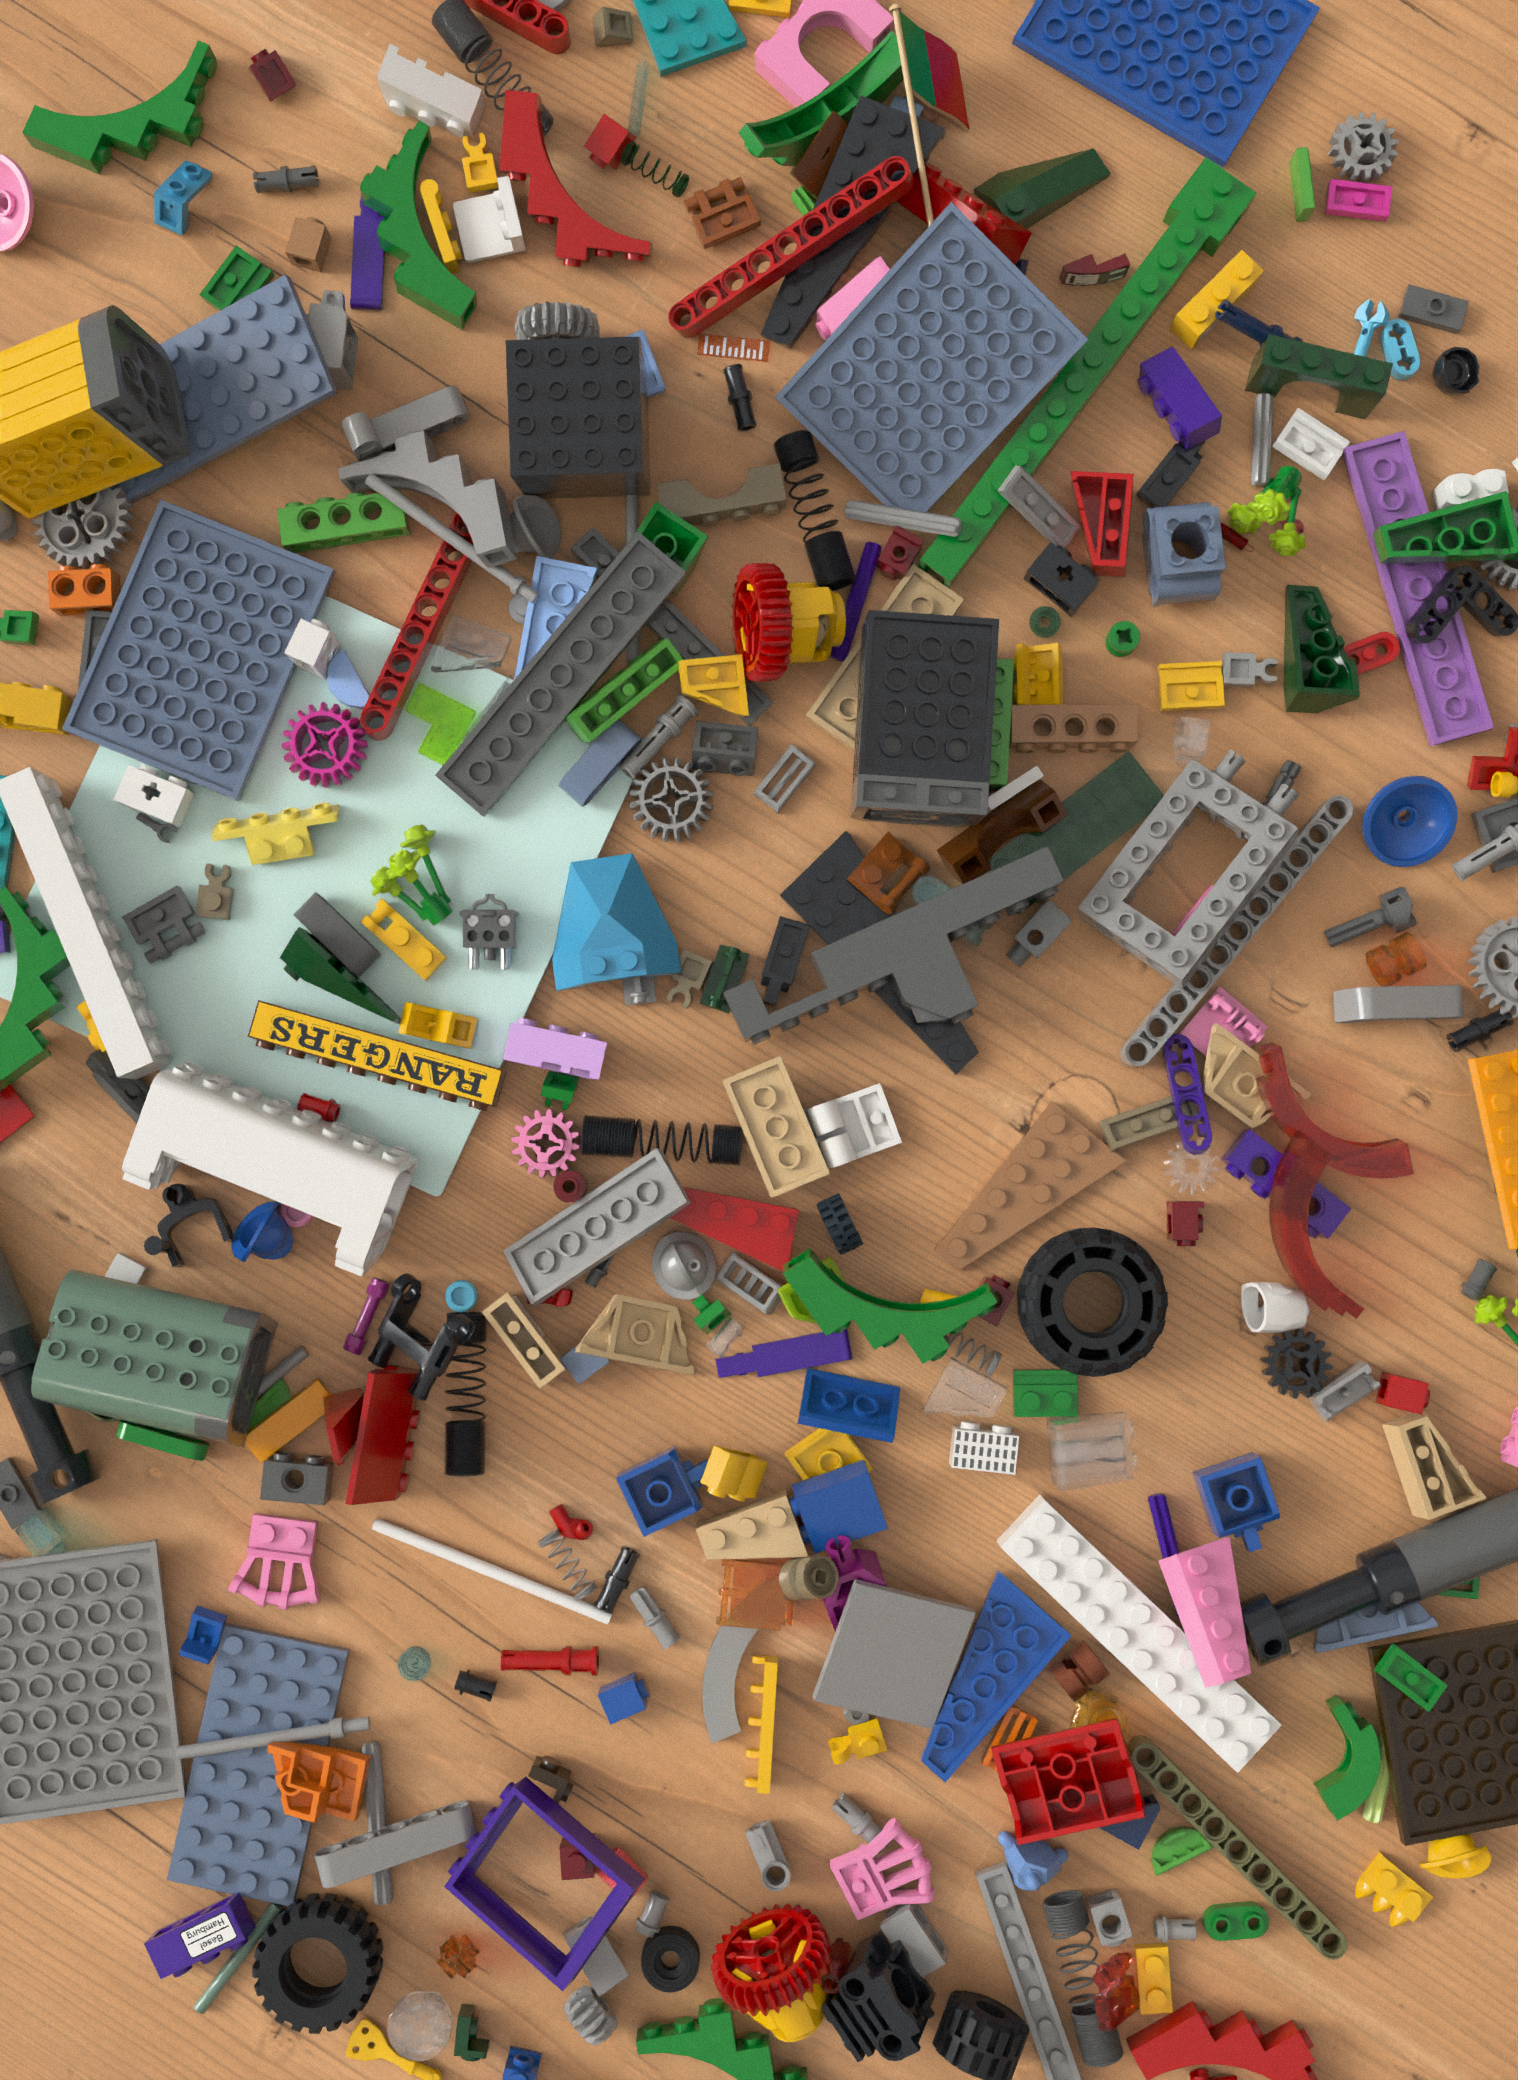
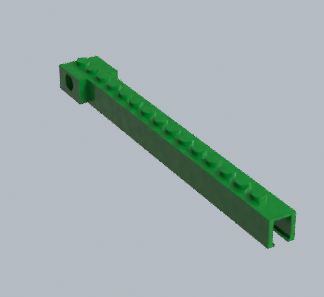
[918,157,1256,589]

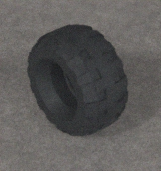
[1017,1227,1168,1377]

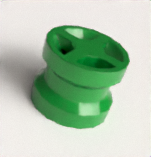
[1105,621,1140,657]

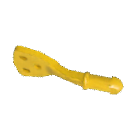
[346,2017,443,2080]

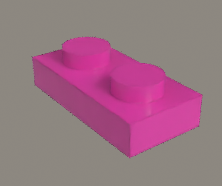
[1324,179,1392,222]

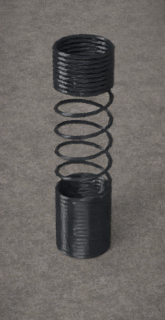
[774,430,856,591]
[581,1115,743,1166]
[444,1312,487,1477]

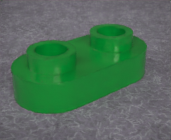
[1202,1901,1269,1941]

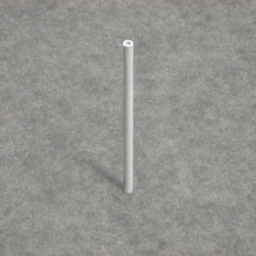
[372,1518,612,1625]

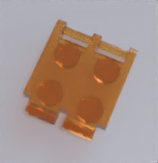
[716,1559,794,1631]

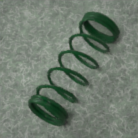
[620,141,689,198]

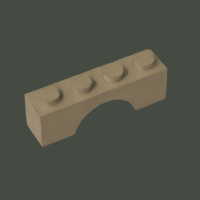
[657,463,786,527]

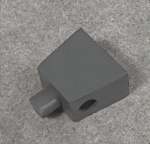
[1006,899,1072,967]

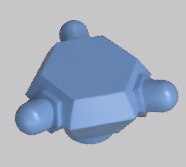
[998,1831,1068,1891]

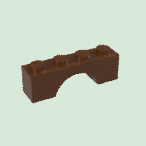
[936,779,1068,884]

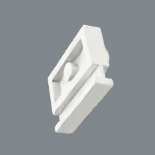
[1272,408,1350,480]

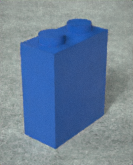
[789,1459,888,1554]

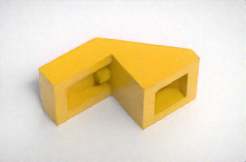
[398,1002,478,1049]

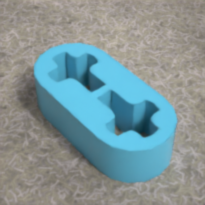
[1379,319,1420,380]

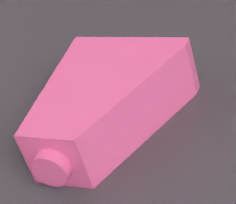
[815,256,890,340]

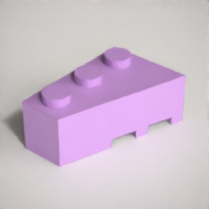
[502,1018,607,1080]

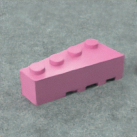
[1159,1536,1251,1688]

